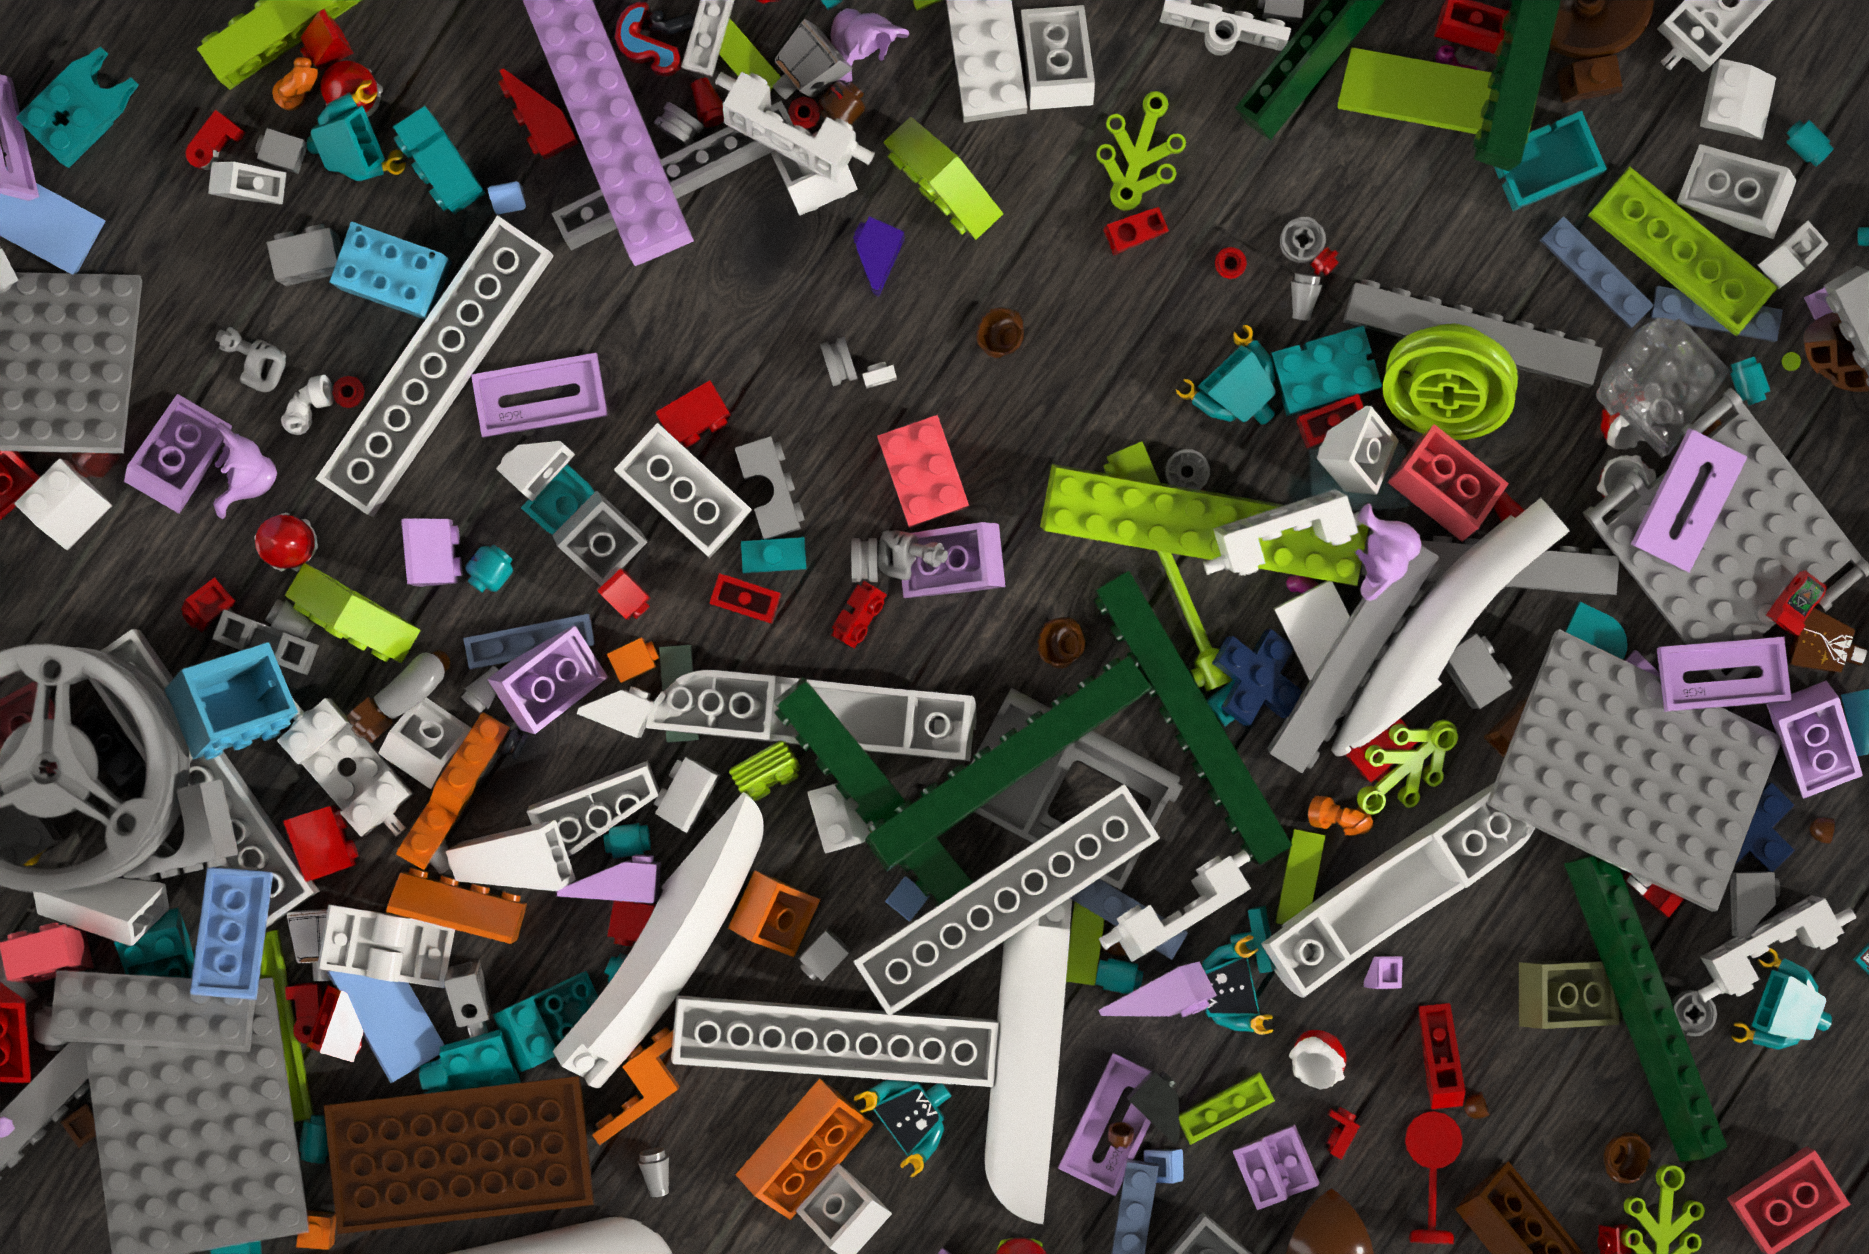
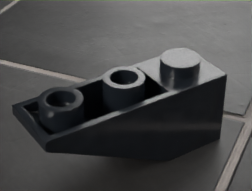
[72,703,147,799]

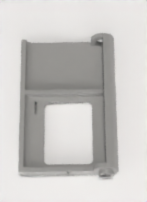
[971,688,1183,890]

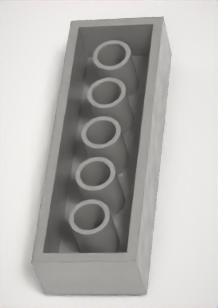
[49,971,255,1052]

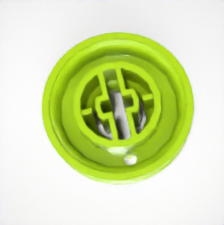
[1383,323,1518,440]

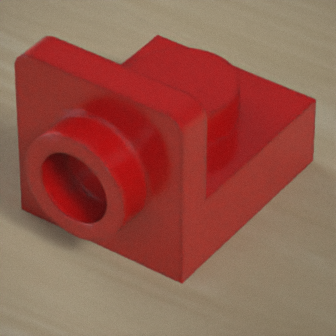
[181,577,235,633]
[1326,1107,1360,1159]

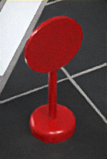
[1405,1111,1463,1244]

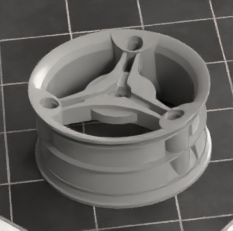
[0,645,190,892]

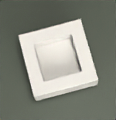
[863,362,897,388]

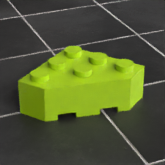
[883,116,1004,240]
[285,563,421,663]

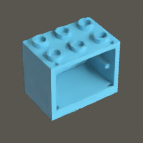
[330,222,452,320]
[164,642,298,760]

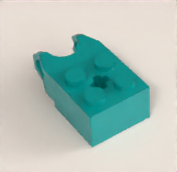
[16,46,139,168]

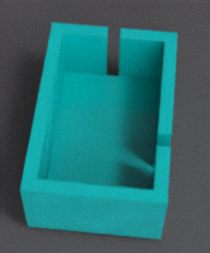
[393,106,486,215]
[1494,111,1607,211]
[1270,326,1382,417]

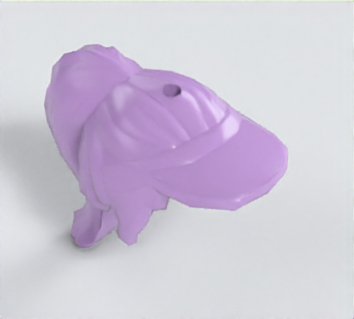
[831,8,909,83]
[213,422,277,519]
[1355,503,1421,601]

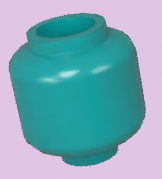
[466,544,513,593]

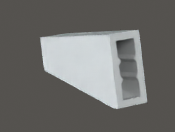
[445,820,576,891]
[33,878,169,946]

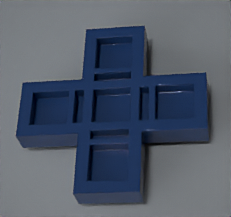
[1212,629,1303,726]
[1735,782,1795,872]

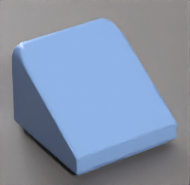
[488,181,526,214]
[885,876,930,921]
[1144,1149,1184,1184]

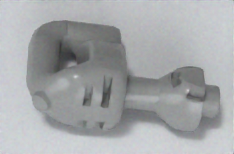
[215,327,286,393]
[878,530,948,580]

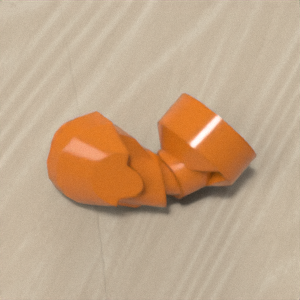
[272,57,318,110]
[1308,795,1373,835]

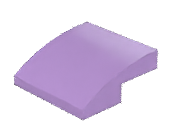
[1233,1124,1319,1210]

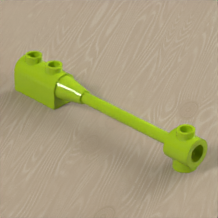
[1103,441,1233,691]

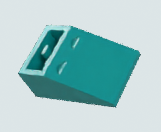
[114,907,195,978]
[493,971,598,1072]

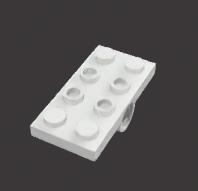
[1160,0,1291,56]
[317,904,455,988]

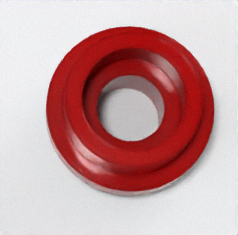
[788,97,820,129]
[1215,247,1247,279]
[1310,247,1339,276]
[332,376,365,408]

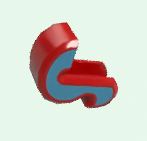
[615,2,682,77]

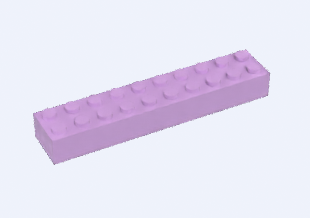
[523,0,694,266]

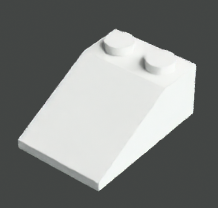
[1021,5,1095,110]
[1677,144,1796,239]

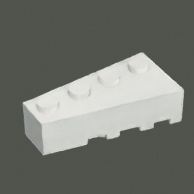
[527,761,659,857]

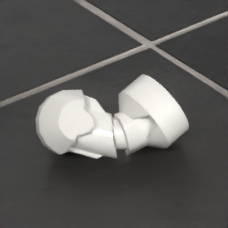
[281,375,334,435]

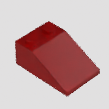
[283,805,358,882]

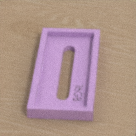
[0,74,39,201]
[471,353,608,438]
[1631,428,1747,573]
[1657,637,1792,712]
[1058,1053,1151,1196]

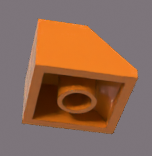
[728,870,821,957]

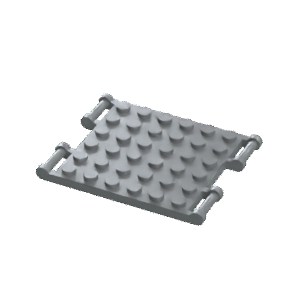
[1583,388,1869,681]

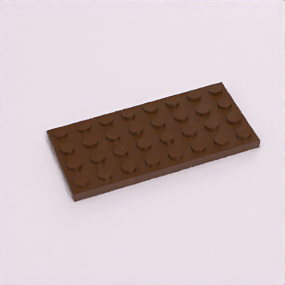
[324,1076,594,1234]

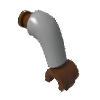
[346,650,451,744]

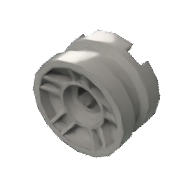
[654,102,704,147]
[1280,217,1326,263]
[820,337,857,386]
[1164,449,1210,490]
[851,538,878,582]
[1671,990,1717,1037]

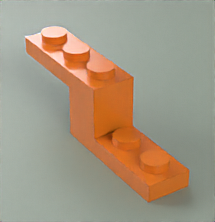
[396,712,510,870]
[592,1026,680,1145]

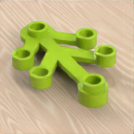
[1096,91,1186,211]
[1357,720,1458,814]
[1621,1164,1705,1254]

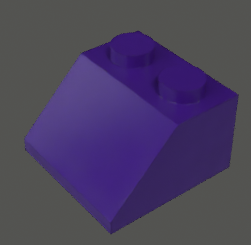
[853,216,905,297]

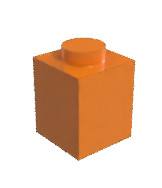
[607,638,659,683]
[296,1210,336,1250]

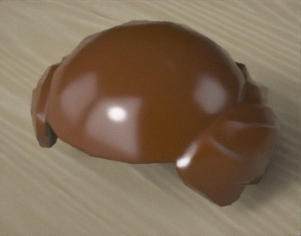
[975,307,1024,358]
[1037,617,1085,669]
[1603,1132,1651,1184]

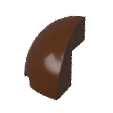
[1803,312,1869,392]
[1286,1188,1374,1254]

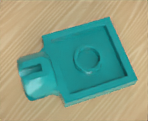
[419,1029,521,1093]

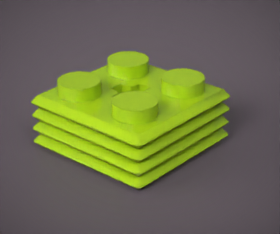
[729,740,801,801]

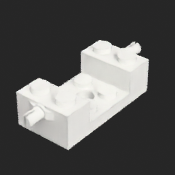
[1657,0,1773,72]
[715,72,875,183]
[1203,489,1363,575]
[277,698,414,837]
[1099,850,1251,962]
[1698,895,1856,1002]

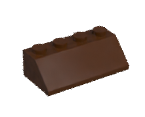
[1455,1161,1584,1254]

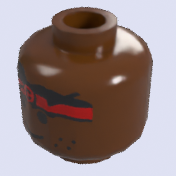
[818,81,865,125]

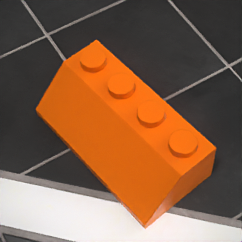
[386,867,527,944]
[736,1079,874,1220]

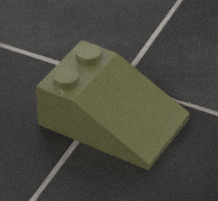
[1519,961,1619,1029]

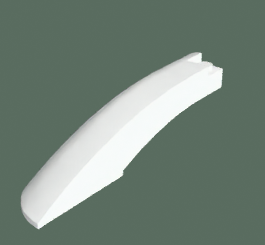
[553,792,764,1088]
[985,899,1072,1224]

